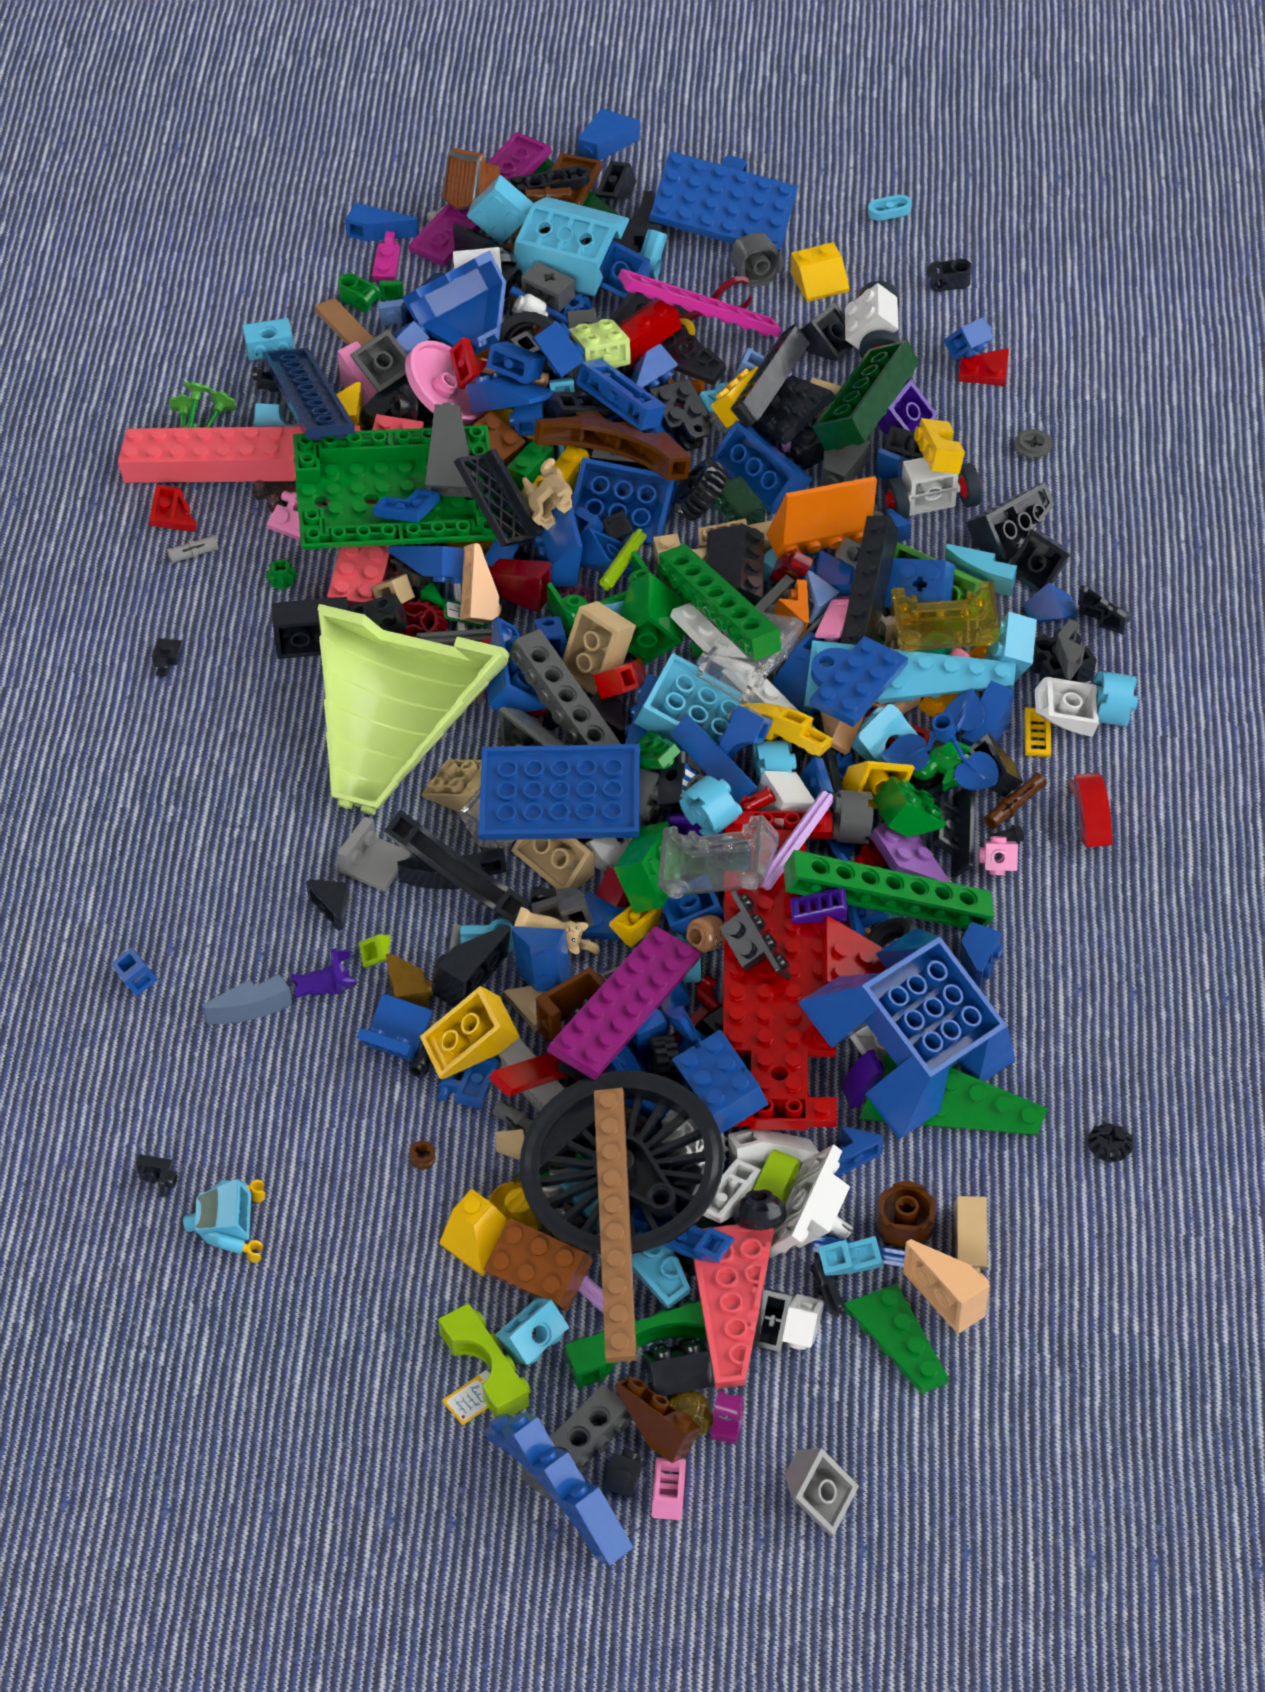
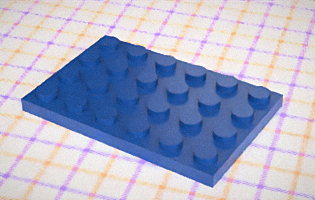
[649,151,798,252]
[479,744,640,840]

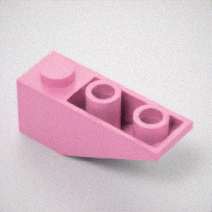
[815,596,850,642]

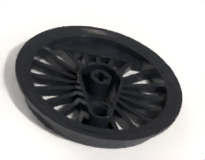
[519,1070,724,1254]

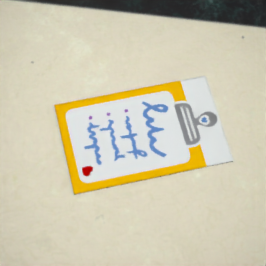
[442,1369,490,1425]

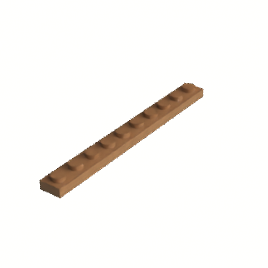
[594,1088,637,1363]

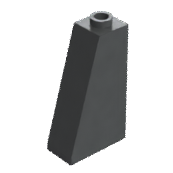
[425,403,473,498]

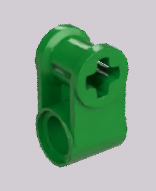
[338,273,382,313]

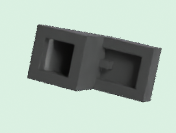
[1055,619,1085,680]

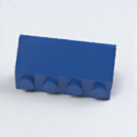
[711,421,813,514]
[533,507,583,586]

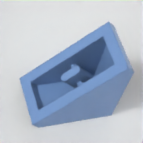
[803,571,839,624]

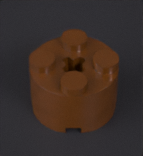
[876,1181,936,1249]

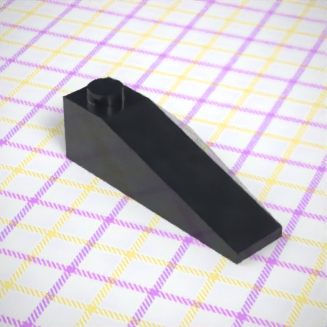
[965,482,1054,562]

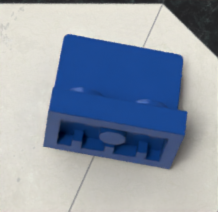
[356,994,433,1061]

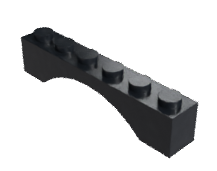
[384,810,531,926]

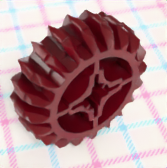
[398,598,448,638]

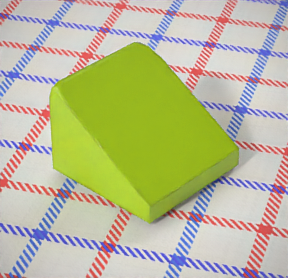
[358,934,391,968]

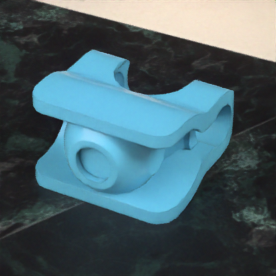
[851,704,918,763]

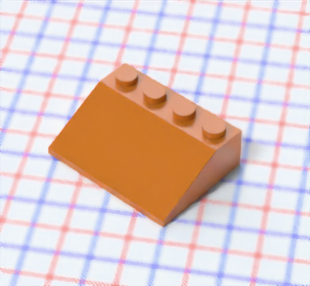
[766,476,877,558]

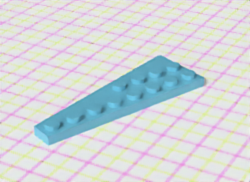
[804,640,1016,711]

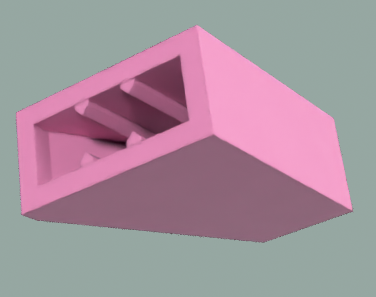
[337,341,377,406]

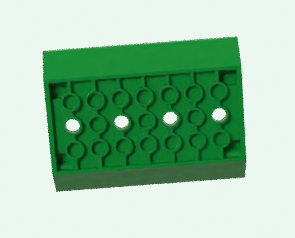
[293,425,497,550]

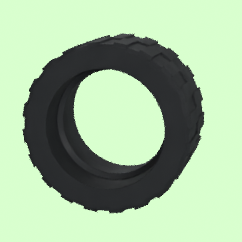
[499,311,557,380]

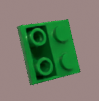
[873,776,946,837]

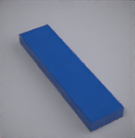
[670,715,759,803]

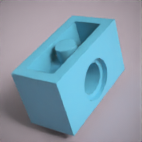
[243,318,294,361]
[495,1297,570,1365]

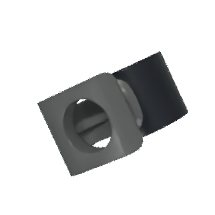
[834,537,861,568]

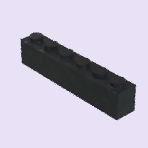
[840,515,899,645]

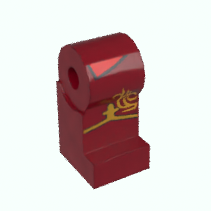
[769,548,813,584]

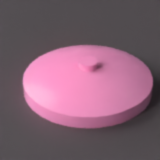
[405,341,485,425]

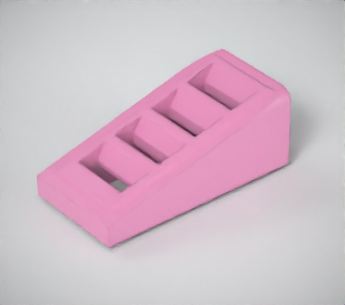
[651,1457,686,1520]

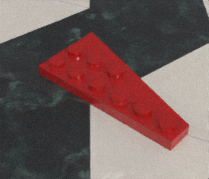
[822,915,887,987]

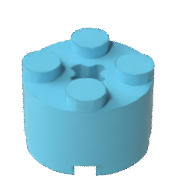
[1092,671,1138,727]
[753,740,796,787]
[679,776,743,838]

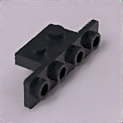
[932,788,975,877]
[719,889,792,980]

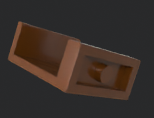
[536,967,606,1044]

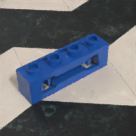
[575,359,666,431]

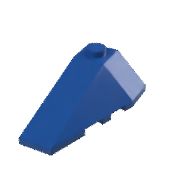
[486,617,546,712]

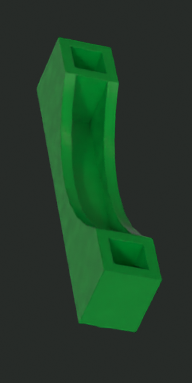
[565,1301,707,1389]

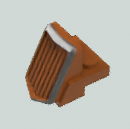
[441,148,500,210]

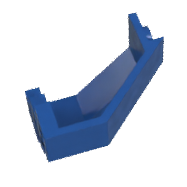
[402,250,506,355]

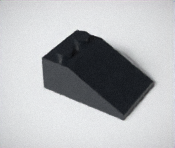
[434,925,511,1007]

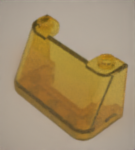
[890,581,1000,651]

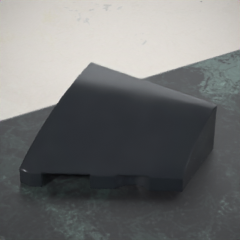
[1078,585,1130,634]

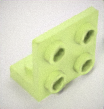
[569,319,631,368]

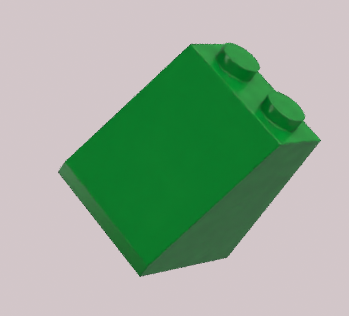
[619,572,683,664]

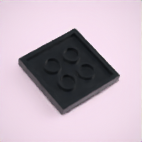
[751,375,836,445]

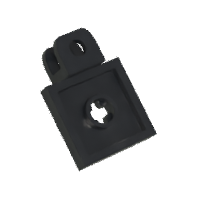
[648,379,710,451]

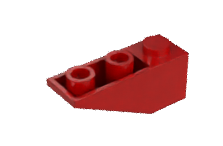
[593,658,647,699]

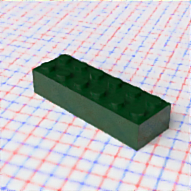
[813,340,919,451]

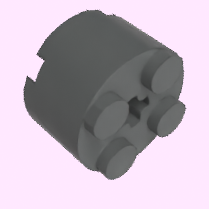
[731,233,783,287]
[831,790,873,845]

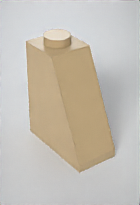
[953,1196,987,1273]

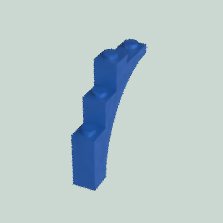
[483,1413,634,1566]

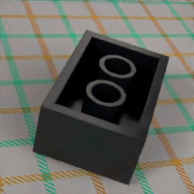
[272,597,348,659]

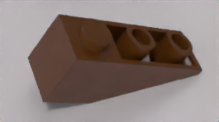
[614,1376,701,1463]

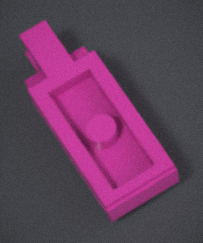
[372,231,400,282]

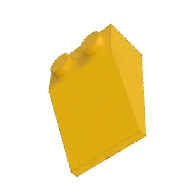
[420,986,520,1080]

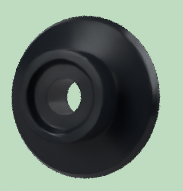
[390,383,418,420]

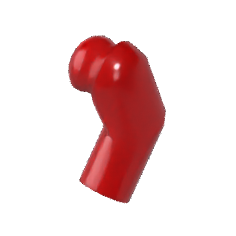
[696,976,722,1013]

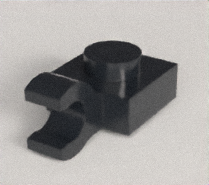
[152,638,183,677]

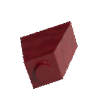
[488,559,552,613]

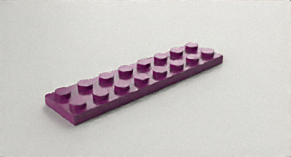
[408,132,552,267]
[547,926,702,1080]

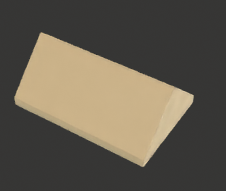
[511,838,595,889]

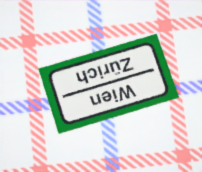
[443,598,488,629]

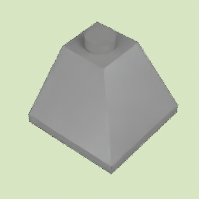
[784,1448,859,1536]

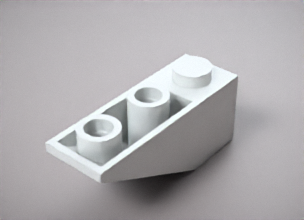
[728,1129,819,1172]

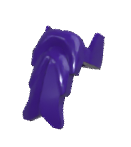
[291,948,357,997]

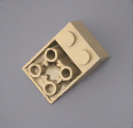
[421,759,482,819]

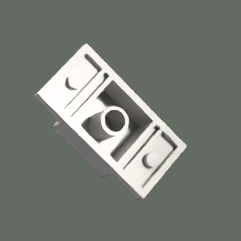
[769,1144,853,1258]

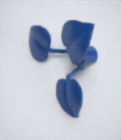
[881,688,999,790]

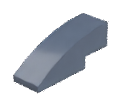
[202,974,292,1024]

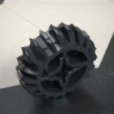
[672,458,728,521]

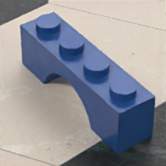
[705,705,774,776]

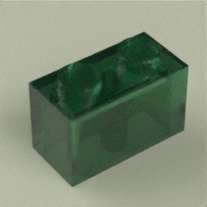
[714,476,765,525]

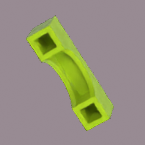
[438,1303,531,1417]

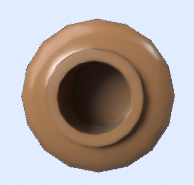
[686,915,724,953]

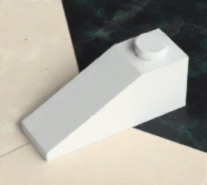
[703,1159,762,1223]

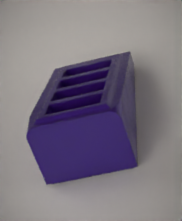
[790,888,847,924]

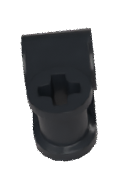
[926,259,971,292]

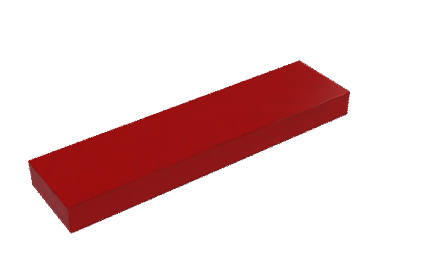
[489,1053,570,1096]

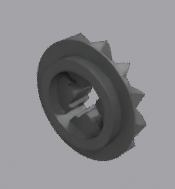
[1014,429,1053,460]

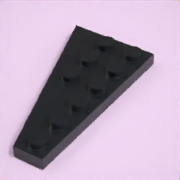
[610,291,727,386]

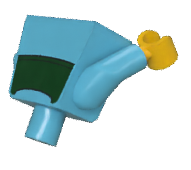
[183,1179,265,1263]

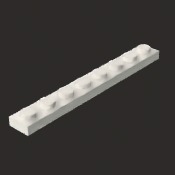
[670,603,817,748]

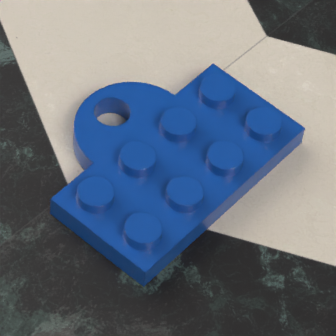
[809,636,908,727]

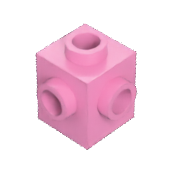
[979,836,1018,875]

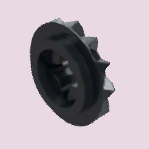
[1088,1121,1134,1162]

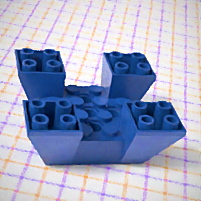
[798,928,1016,1139]

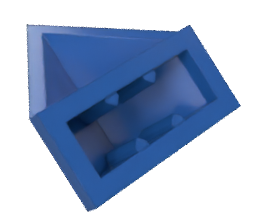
[1023,583,1078,624]

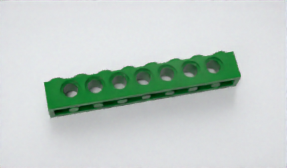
[658,544,782,661]
[783,850,994,929]

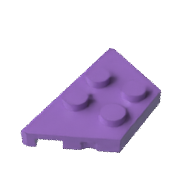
[870,822,950,882]

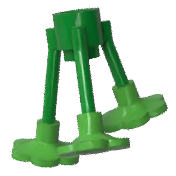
[169,382,237,428]

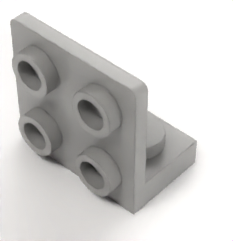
[337,817,411,891]

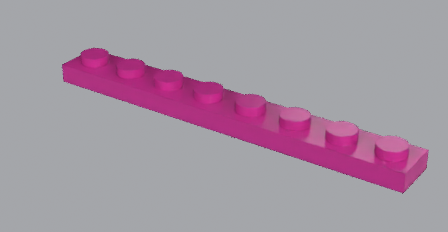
[618,269,782,337]

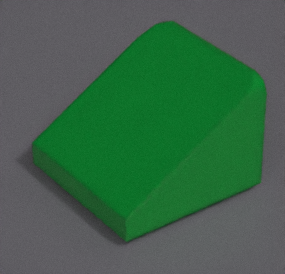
[379,281,404,300]
[421,582,444,613]

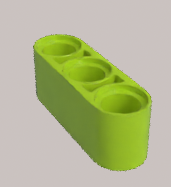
[753,1149,801,1202]

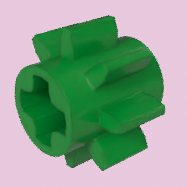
[265,559,297,590]

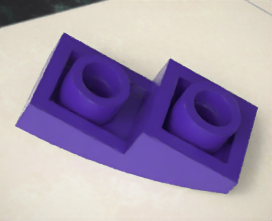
[841,1049,884,1108]

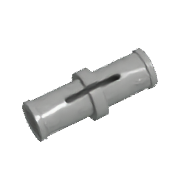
[167,535,219,564]

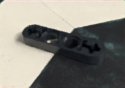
[507,166,590,195]

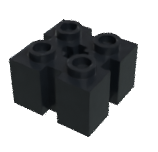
[1029,628,1097,683]

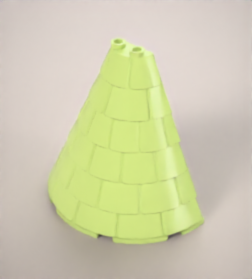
[317,604,509,815]

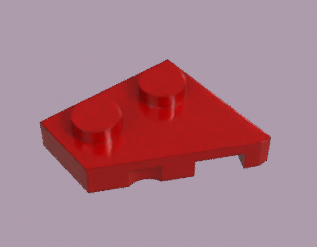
[149,484,197,532]

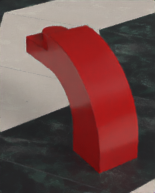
[1069,773,1112,847]

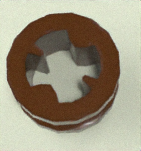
[410,1141,436,1170]

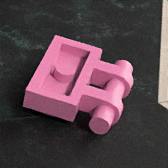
[266,491,325,540]

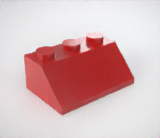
[618,298,682,367]

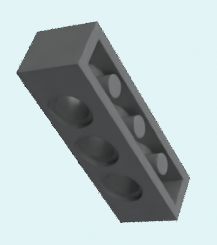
[522,1384,630,1501]

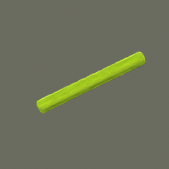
[599,529,647,591]

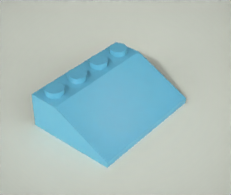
[634,653,755,745]

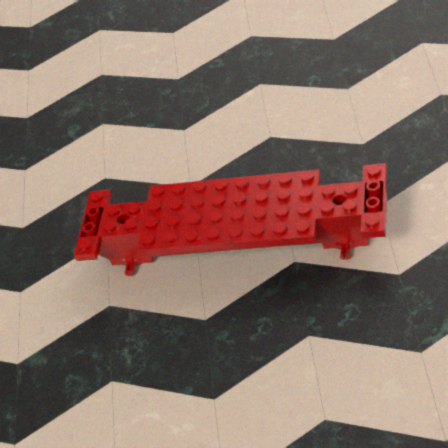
[723,811,837,1130]

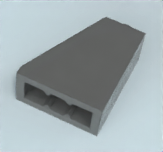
[822,440,872,486]

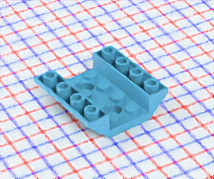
[514,197,629,297]

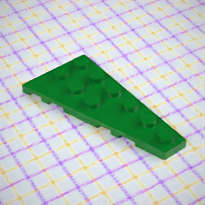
[859,1053,1048,1136]

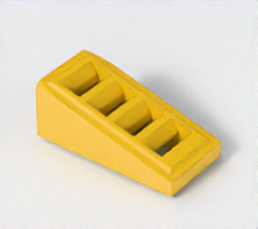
[1023,707,1051,757]

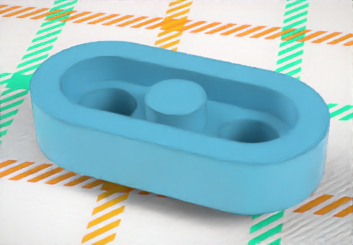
[868,195,912,221]

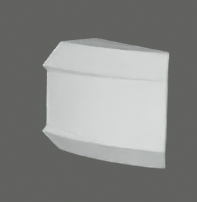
[1035,677,1099,737]

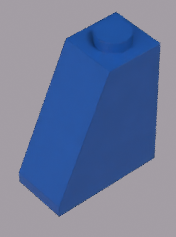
[578,108,641,161]
[961,680,1014,755]

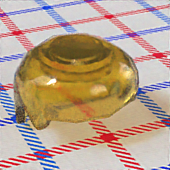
[669,1390,713,1437]

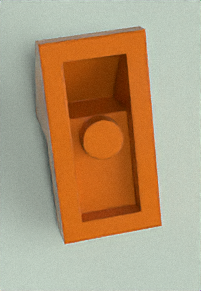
[774,579,809,636]

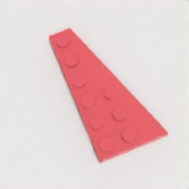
[693,1225,775,1389]

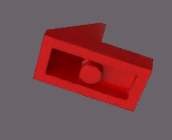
[449,337,487,389]

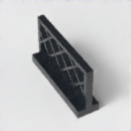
[453,448,543,547]

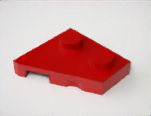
[958,348,1009,386]

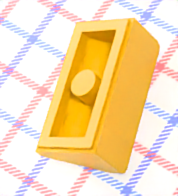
[609,905,661,947]

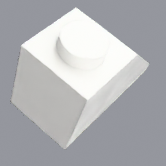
[782,1294,825,1350]

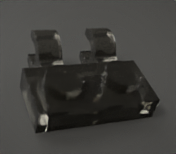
[252,480,296,513]
[386,558,442,588]

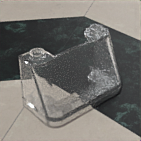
[696,612,805,704]
[658,815,779,899]

